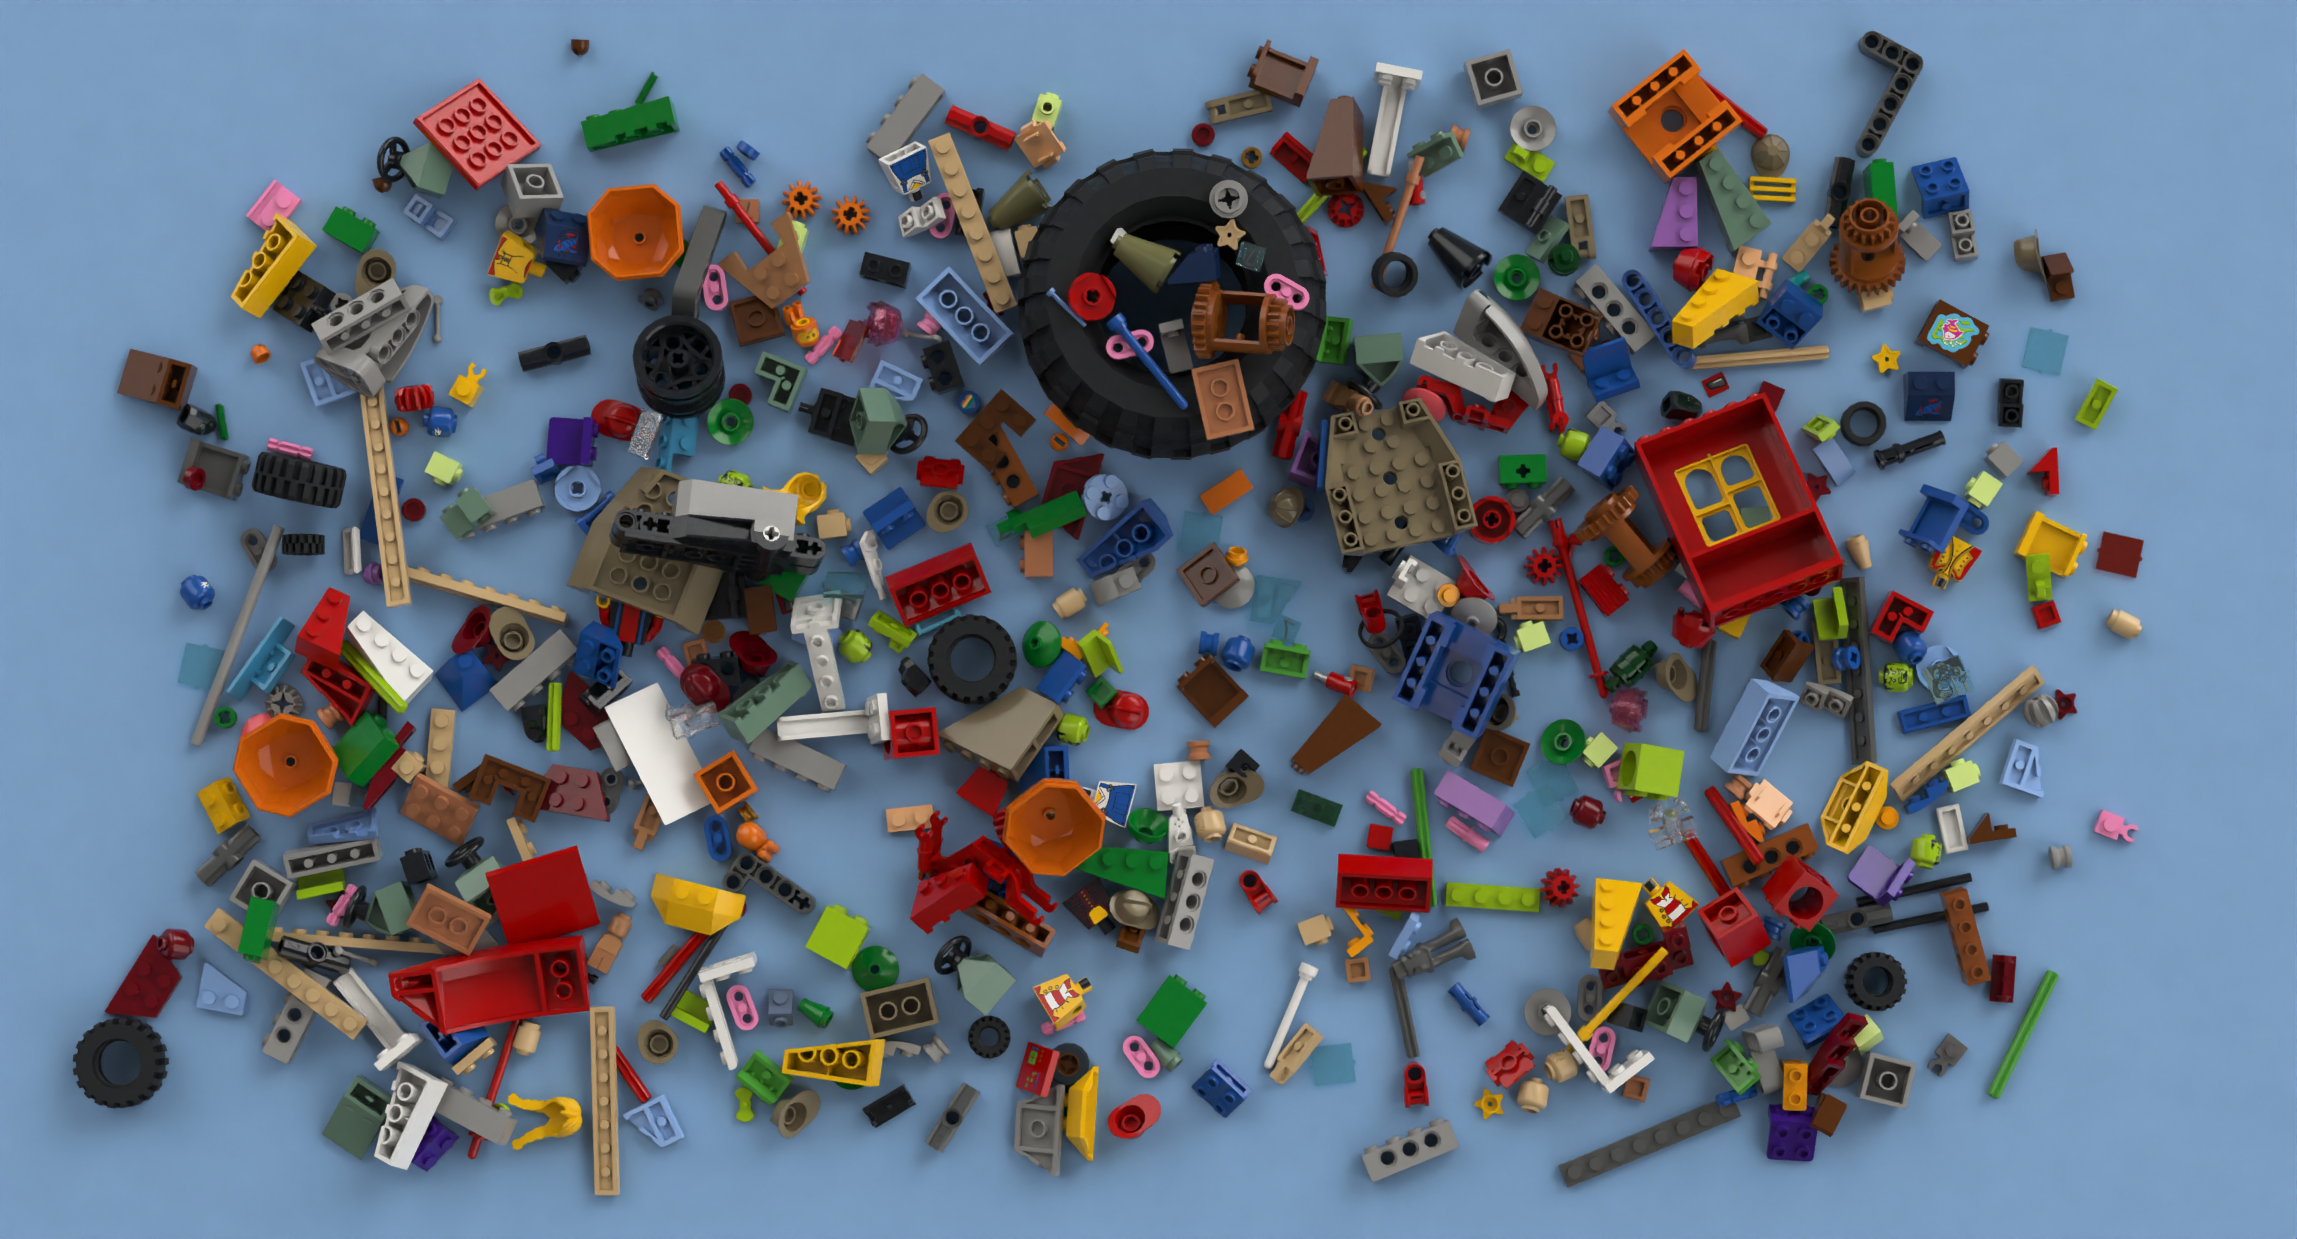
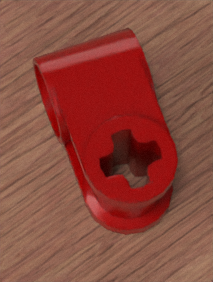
[1354,589,1386,634]
[1239,870,1278,915]
[1403,1062,1429,1108]

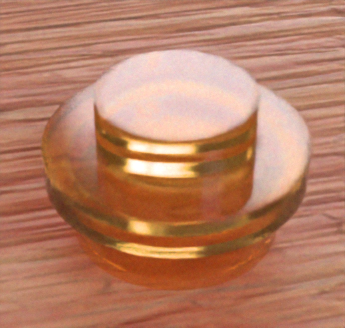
[702,620,726,643]

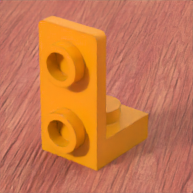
[1061,622,1109,661]
[1343,908,1374,958]
[1780,1059,1808,1111]

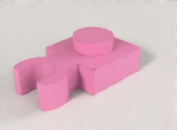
[1601,758,1633,802]
[2093,810,2139,842]

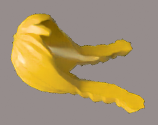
[762,472,827,526]
[508,1093,582,1150]

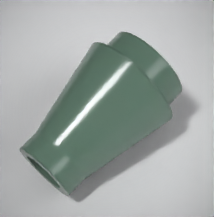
[1149,1037,1183,1072]

